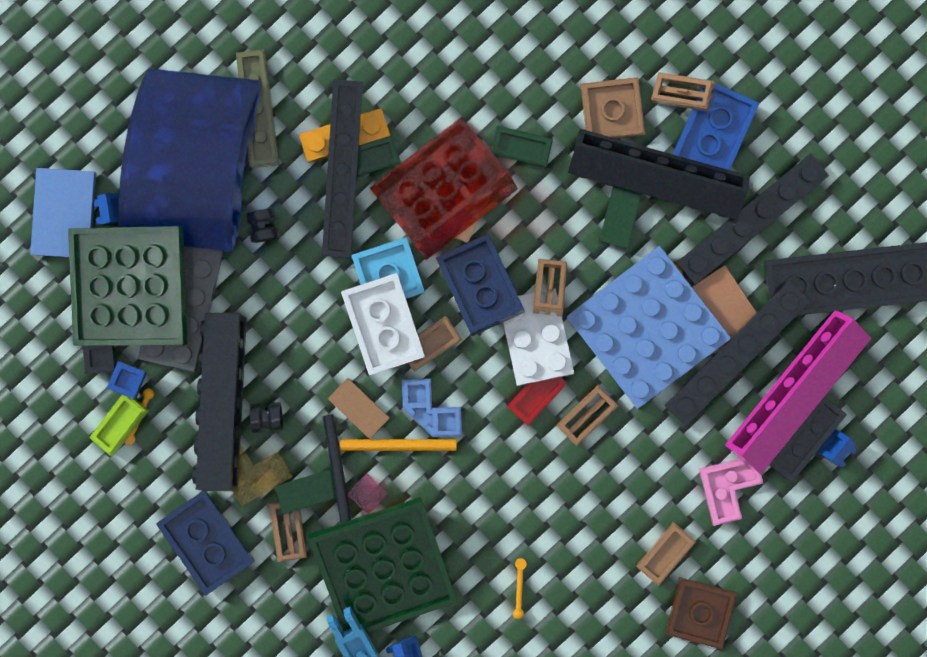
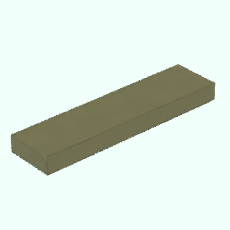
[236,49,280,169]

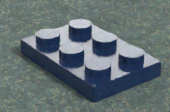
[436,233,525,336]
[156,491,255,596]

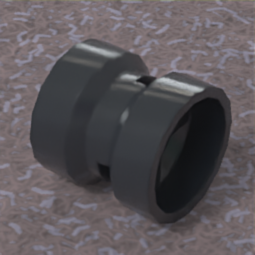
[246,209,280,243]
[250,402,283,433]

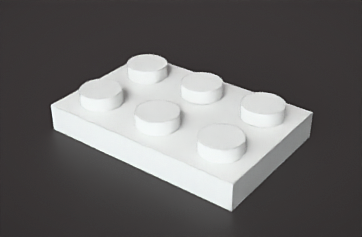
[341,273,425,375]
[503,288,574,386]

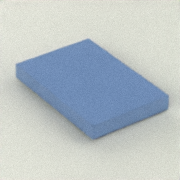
[30,168,96,258]

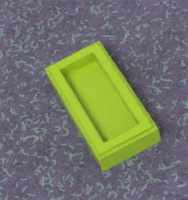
[89,395,149,456]

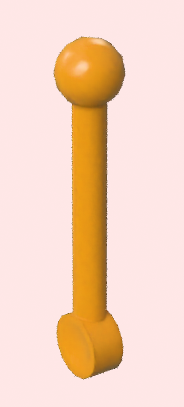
[124,388,154,445]
[513,558,527,620]

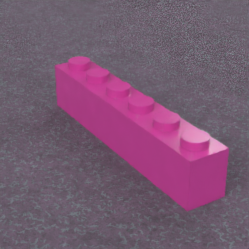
[725,310,872,474]

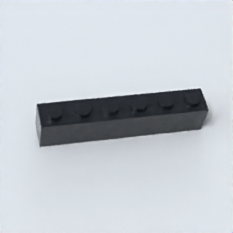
[568,129,750,220]
[192,313,247,492]

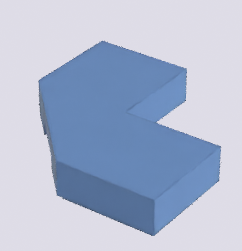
[402,379,462,437]

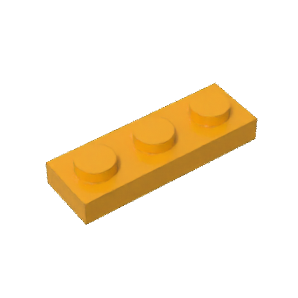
[299,108,390,163]

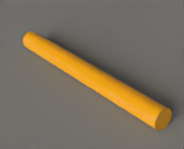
[340,439,457,451]

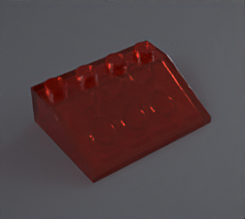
[370,117,518,260]

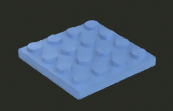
[566,245,731,409]

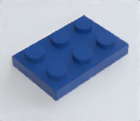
[672,79,759,170]

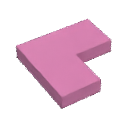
[699,459,764,526]

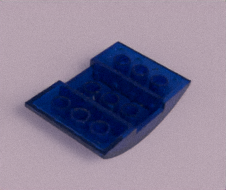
[119,68,261,253]

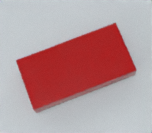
[507,377,567,426]

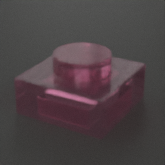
[347,473,388,514]

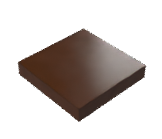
[665,577,737,650]

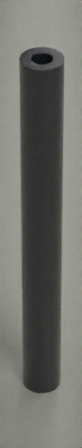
[323,414,352,523]

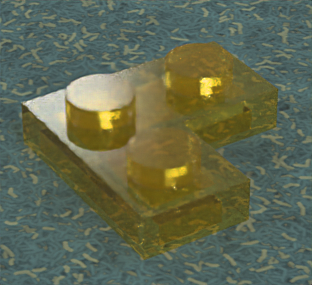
[233,444,293,507]

